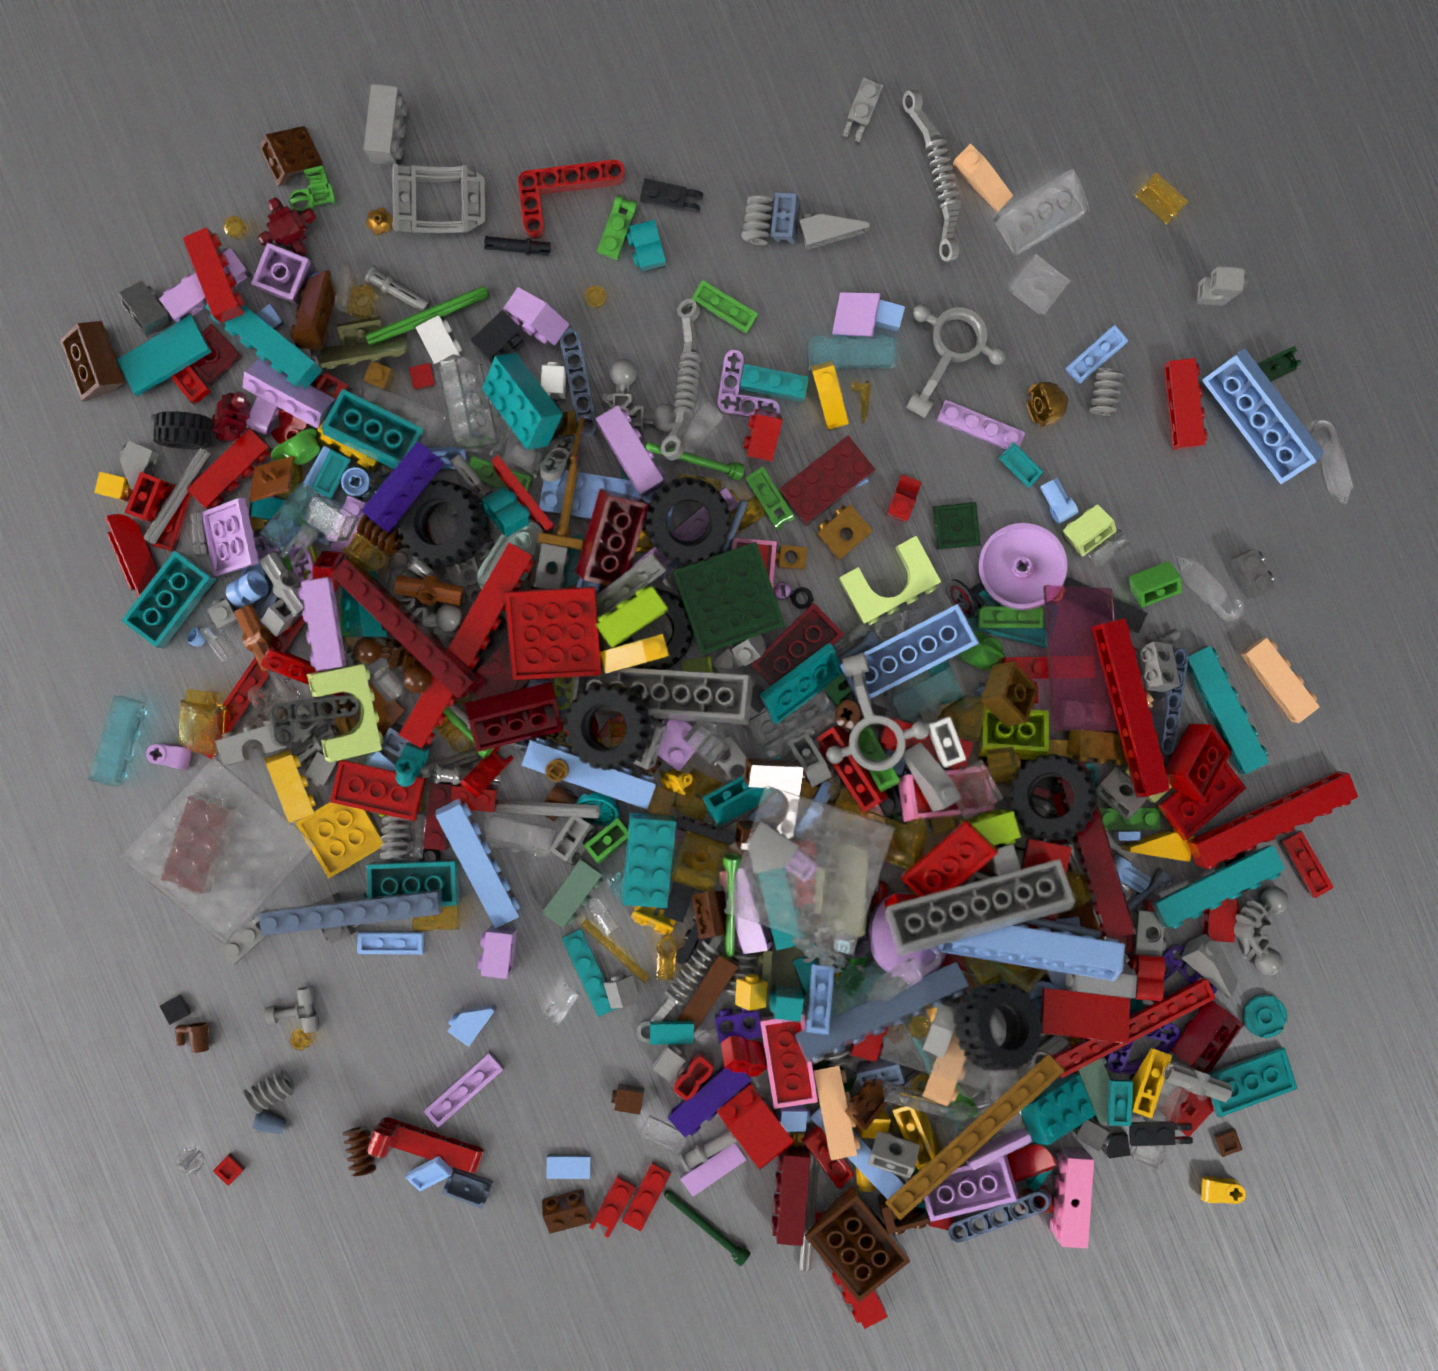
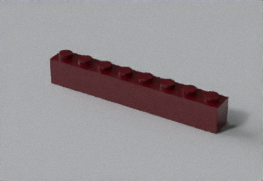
[331,558,481,699]
[1056,761,1136,939]

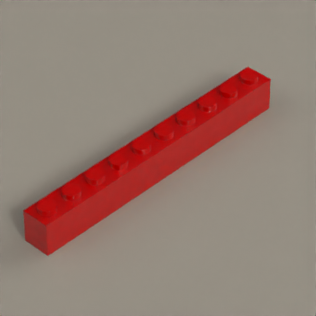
[399,542,534,748]

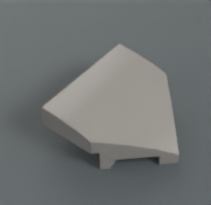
[748,822,799,874]

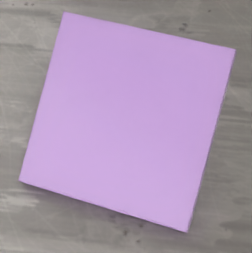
[832,292,881,337]

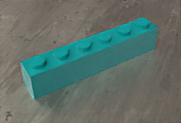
[205,303,323,390]
[1187,646,1269,774]
[1151,845,1286,929]

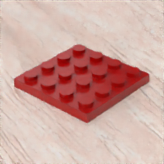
[505,586,602,680]

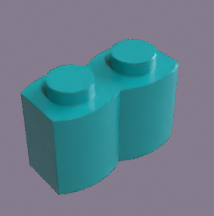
[627,219,666,272]
[481,486,530,537]

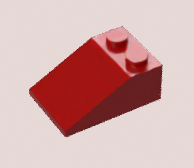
[717,1084,795,1170]

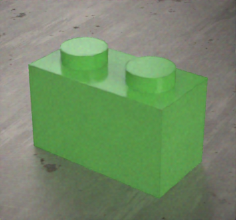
[1129,561,1182,608]
[583,818,628,865]

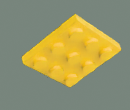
[296,802,384,879]

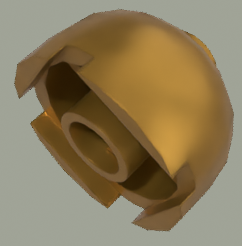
[1027,382,1068,427]

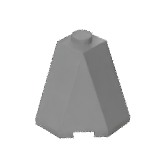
[1065,953,1137,998]

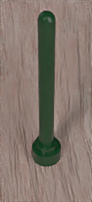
[664,1190,751,1266]

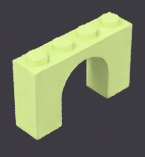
[838,536,941,626]
[307,663,383,762]

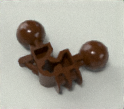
[353,637,432,694]

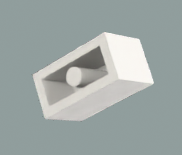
[415,315,462,370]
[927,717,966,767]

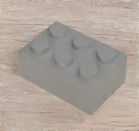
[363,84,408,166]

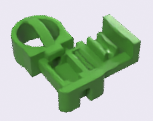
[289,165,337,214]

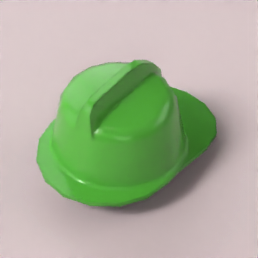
[271,428,321,465]
[958,630,1005,671]

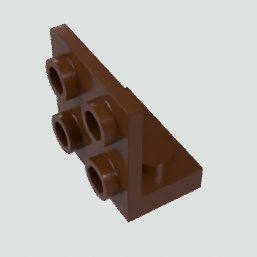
[259,126,323,186]
[692,890,736,939]
[877,1194,931,1235]

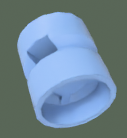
[341,467,374,499]
[226,570,269,608]

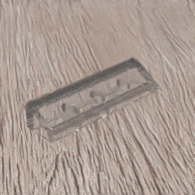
[883,1081,971,1122]

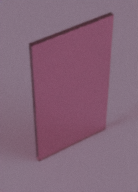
[1043,584,1119,732]

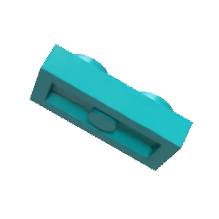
[1107,1079,1133,1126]

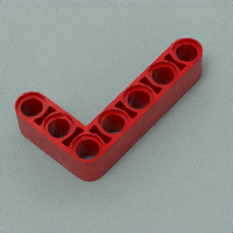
[518,159,625,239]
[367,1117,484,1173]

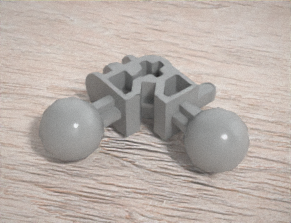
[601,359,676,438]
[397,569,464,633]
[1234,887,1289,975]

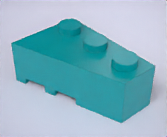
[340,571,387,638]

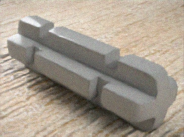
[190,512,207,555]

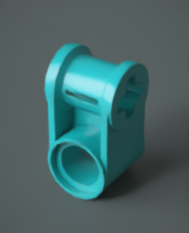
[395,742,429,787]

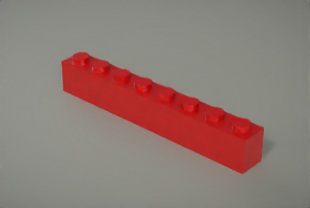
[1092,618,1170,798]
[1187,771,1358,869]

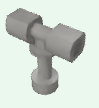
[264,986,319,1033]

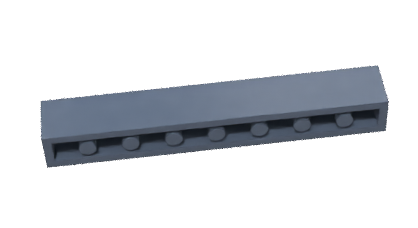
[259,889,444,936]
[796,962,969,1063]

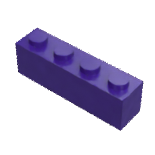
[361,441,444,532]
[668,1064,751,1138]

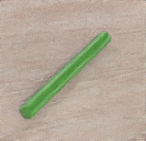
[365,286,489,346]

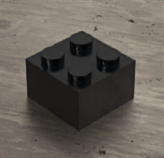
[471,309,526,365]

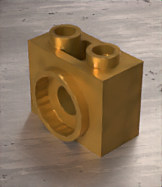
[816,504,873,561]

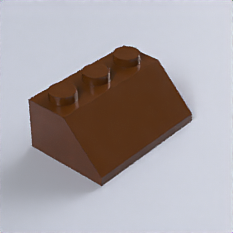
[290,270,337,351]
[60,321,124,401]

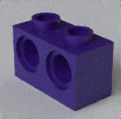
[715,1007,763,1044]

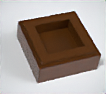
[1213,1128,1243,1157]

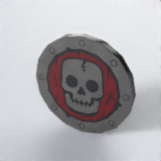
[946,579,987,619]

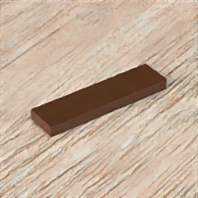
[677,952,739,1032]

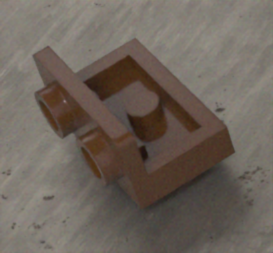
[844,1079,892,1131]
[542,1189,592,1234]

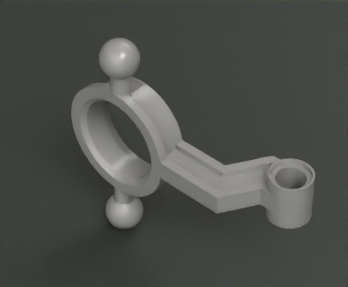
[906,304,1006,418]
[826,652,929,771]

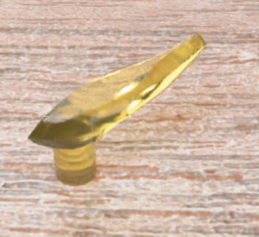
[852,381,871,423]

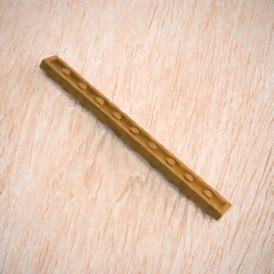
[885,1053,1065,1220]

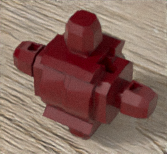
[258,197,317,256]
[212,391,250,441]

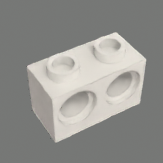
[541,362,567,400]

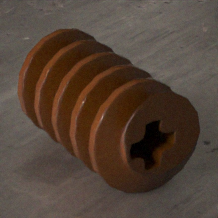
[357,514,404,556]
[835,700,864,730]
[342,1127,376,1177]

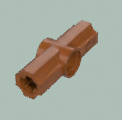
[394,575,464,605]
[234,604,274,672]

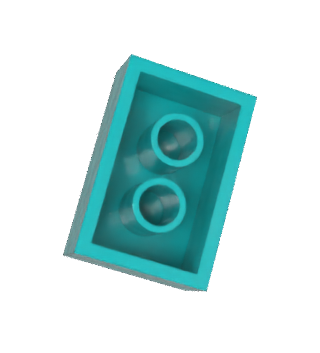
[1020,1074,1096,1145]

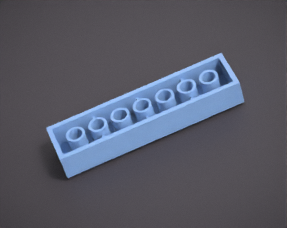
[937,924,1125,981]

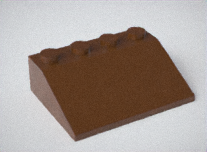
[804,1186,911,1302]

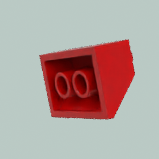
[1165,723,1231,803]

